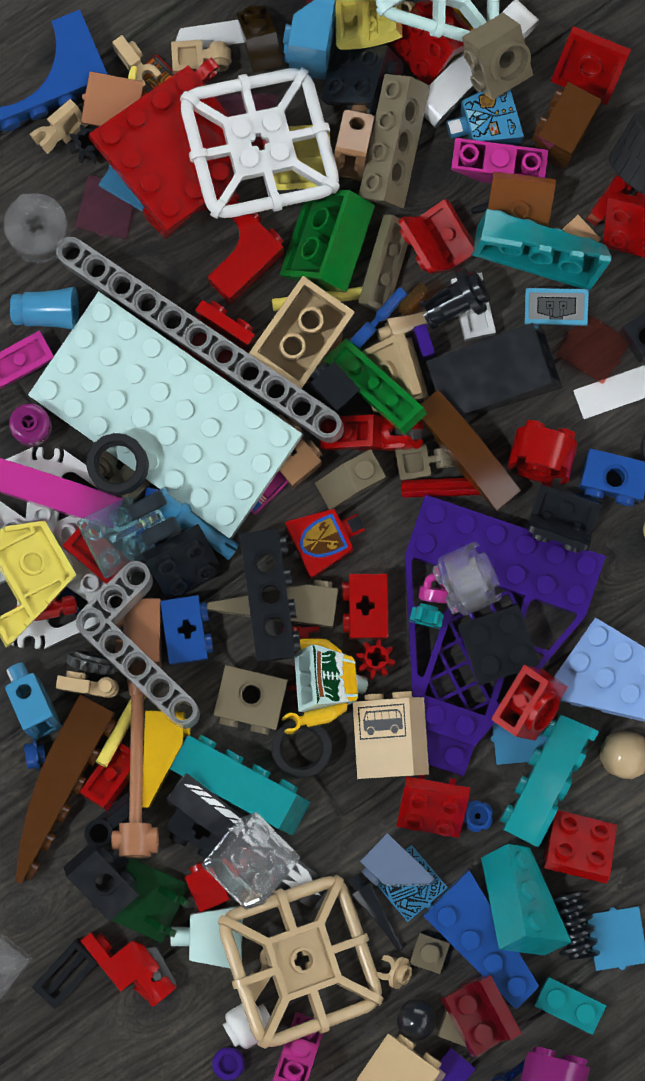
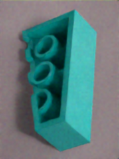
[472,209,611,291]
[500,715,599,847]

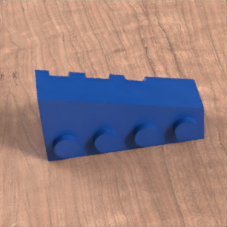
[422,869,539,1010]

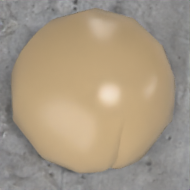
[600,730,645,779]

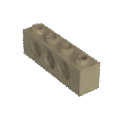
[359,74,430,208]

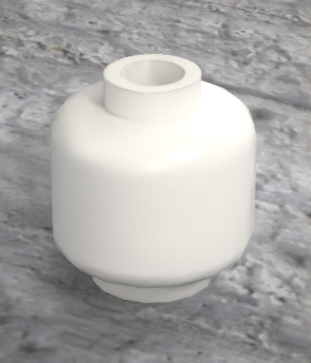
[222,1003,270,1049]

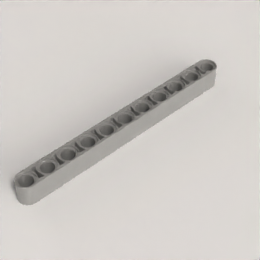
[56,237,344,443]

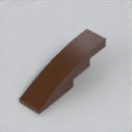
[420,390,521,512]

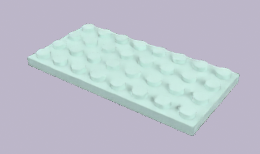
[28,291,304,539]

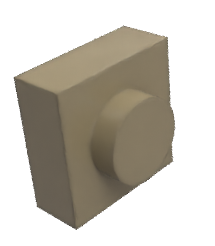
[409,932,450,974]

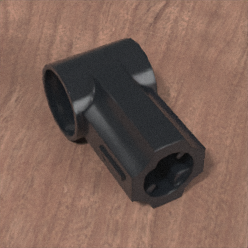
[84,792,146,848]

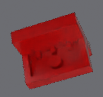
[550,26,631,105]

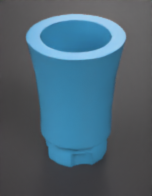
[10,286,79,330]

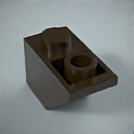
[236,5,283,73]

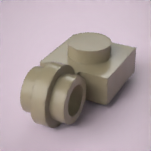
[395,444,455,481]
[99,451,151,506]

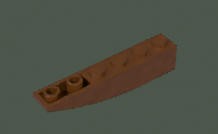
[15,695,117,884]

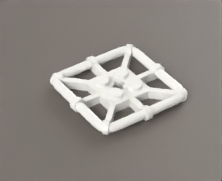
[180,67,340,219]

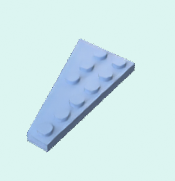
[554,617,645,722]

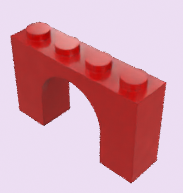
[142,191,284,305]

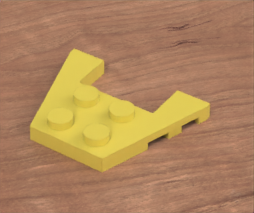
[0,520,76,648]

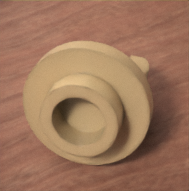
[377,955,412,989]

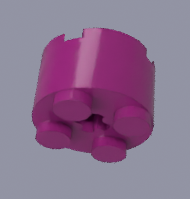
[520,1046,590,1081]

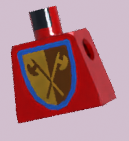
[285,509,365,580]

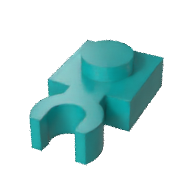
[409,603,444,629]

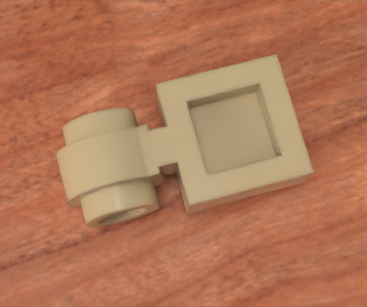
[171,39,232,74]

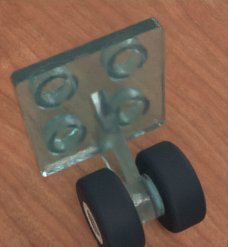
[77,491,180,578]

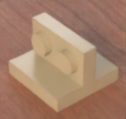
[361,333,429,413]

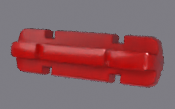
[14,595,77,621]

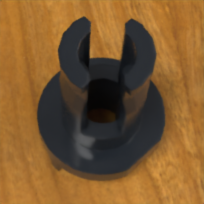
[419,267,490,329]

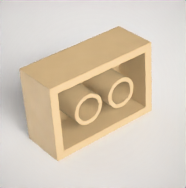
[249,276,355,389]

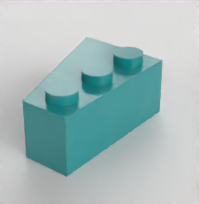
[481,844,572,956]

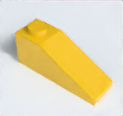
[142,711,191,808]

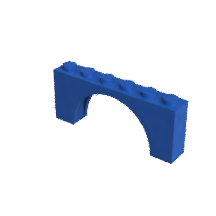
[0,9,108,132]

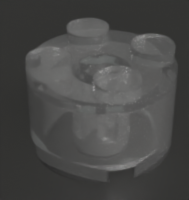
[4,193,71,263]
[433,541,502,616]

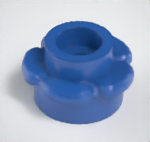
[24,739,46,771]
[463,800,493,832]

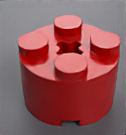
[507,420,578,484]

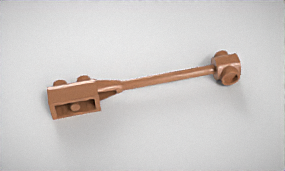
[112,599,163,858]

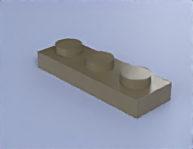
[358,215,408,312]

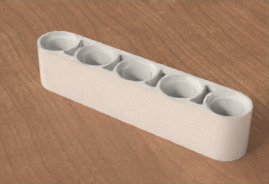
[424,0,539,128]

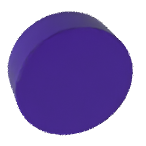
[212,1046,245,1080]

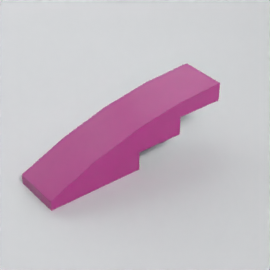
[0,458,122,529]

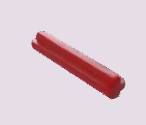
[401,478,481,498]

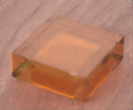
[398,282,429,316]

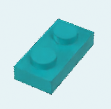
[534,976,606,1035]

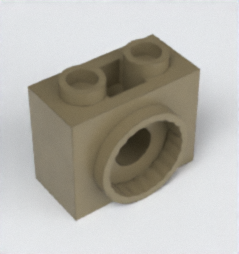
[462,13,533,100]
[214,665,288,735]

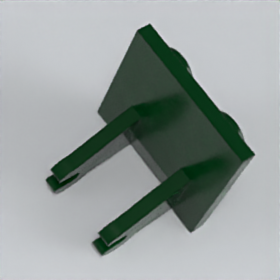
[104,858,191,943]

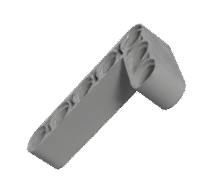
[76,561,200,729]

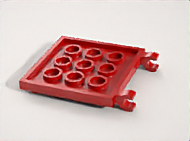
[89,57,268,234]

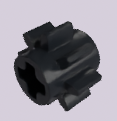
[69,124,101,164]

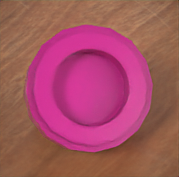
[418,573,451,603]

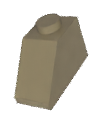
[315,449,386,510]

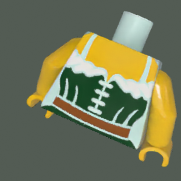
[282,639,368,734]

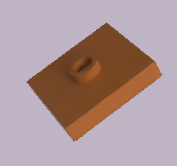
[488,172,556,227]

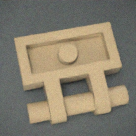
[56,671,119,698]

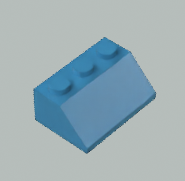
[283,0,336,80]

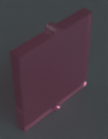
[76,175,134,240]

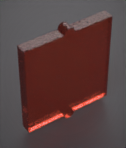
[557,314,628,384]

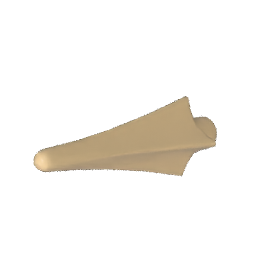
[376,311,428,341]

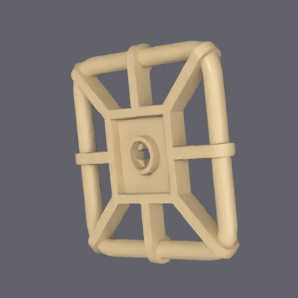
[218,875,384,1049]

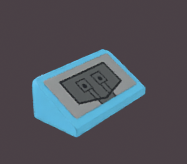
[525,288,589,326]

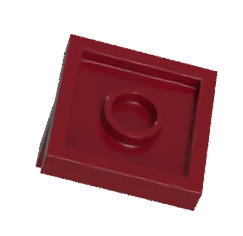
[441,975,522,1057]

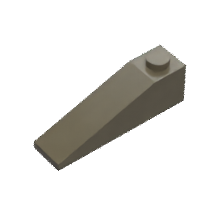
[207,580,338,629]

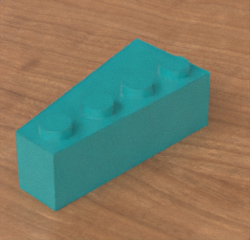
[170,734,311,836]

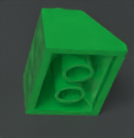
[280,190,375,293]

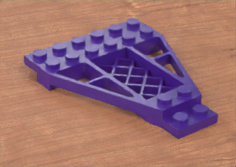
[404,495,606,777]

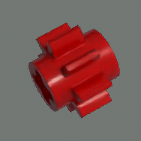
[355,639,396,680]

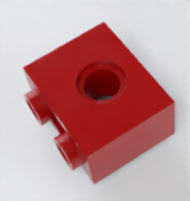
[491,665,568,741]

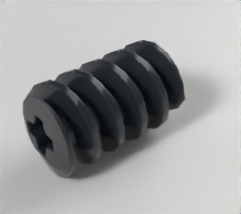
[553,890,600,960]

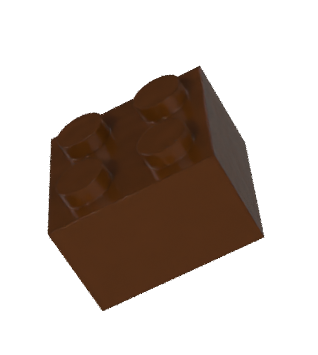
[531,82,601,170]

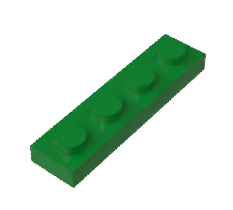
[323,338,427,435]

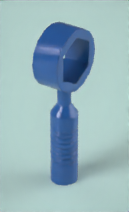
[350,287,409,349]

